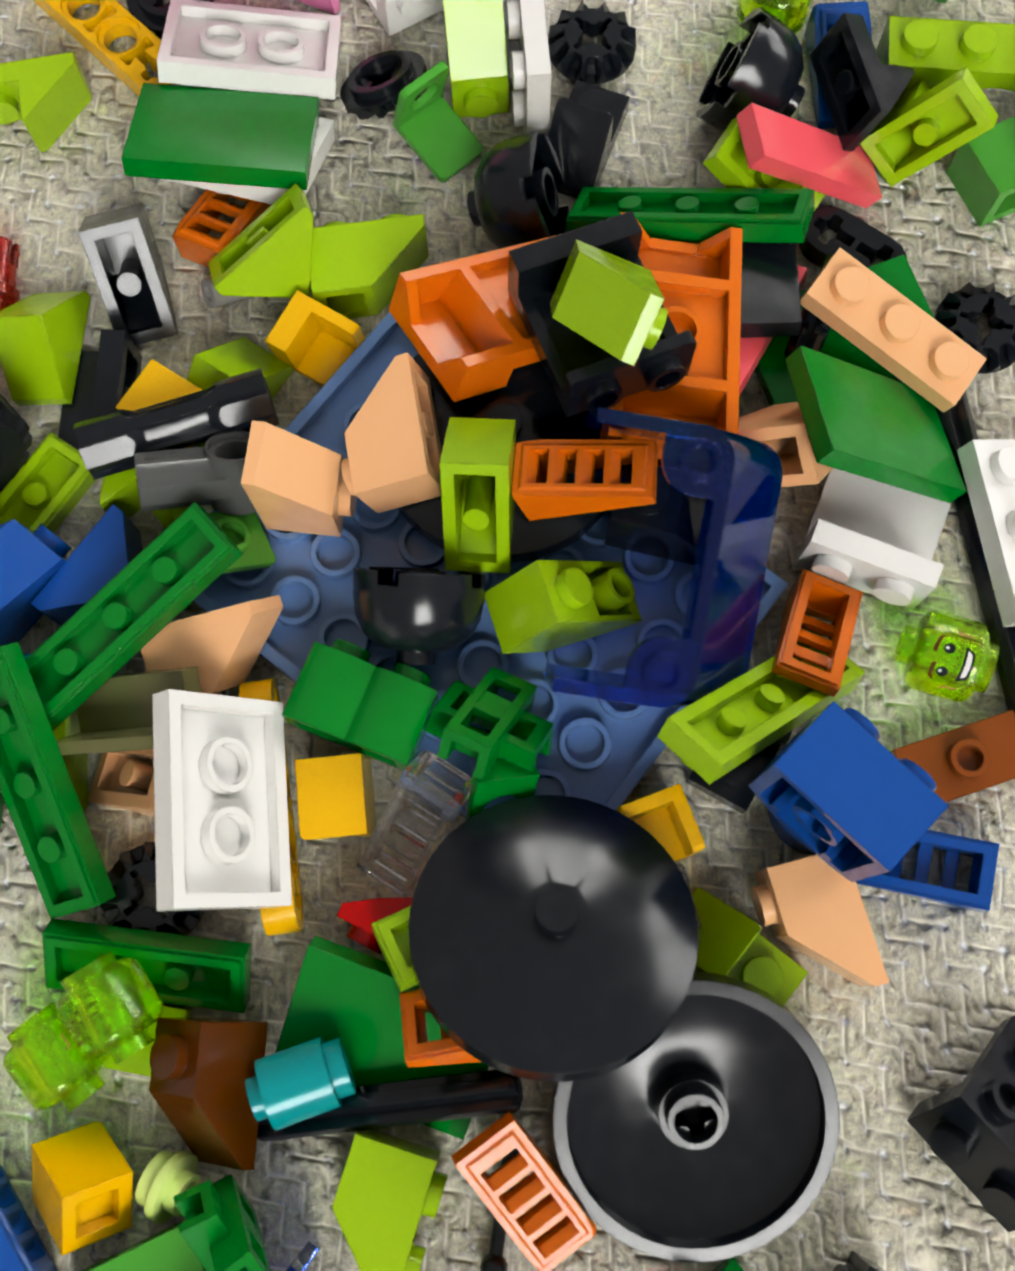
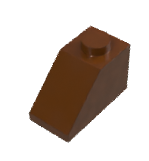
[149,1017,268,1171]

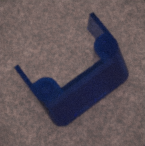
[544,407,783,708]

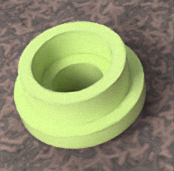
[135,1149,201,1224]

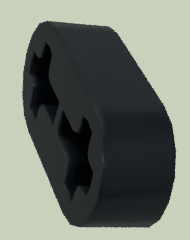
[799,206,907,268]

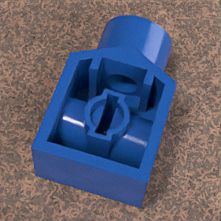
[748,701,949,882]

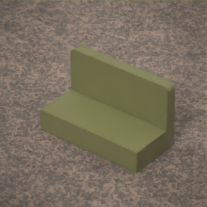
[56,667,201,755]

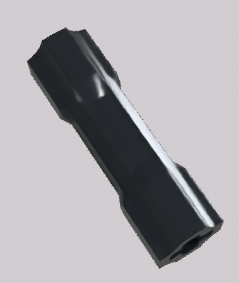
[73,368,279,480]

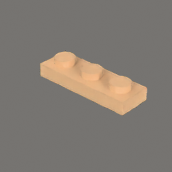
[800,247,987,413]

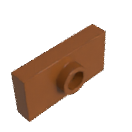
[890,709,1015,802]

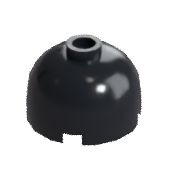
[696,7,805,131]
[467,131,569,249]
[353,567,486,665]

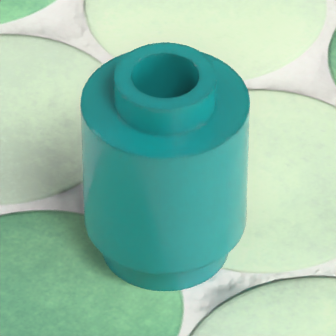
[245,1037,357,1131]

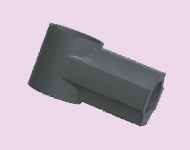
[134,430,256,515]

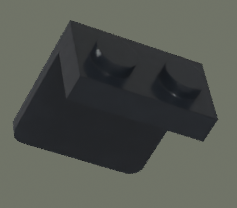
[907,1015,1015,1232]

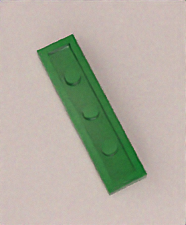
[565,187,815,244]
[25,502,243,731]
[0,642,116,919]

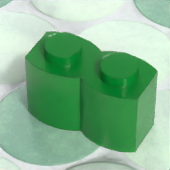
[282,639,440,772]

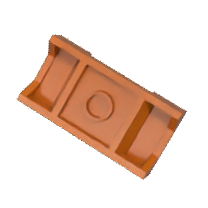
[600,212,743,474]
[389,235,556,402]

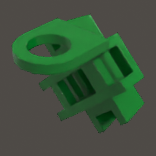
[424,666,554,818]
[173,1174,271,1271]

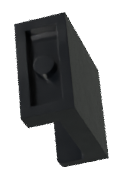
[508,211,697,417]

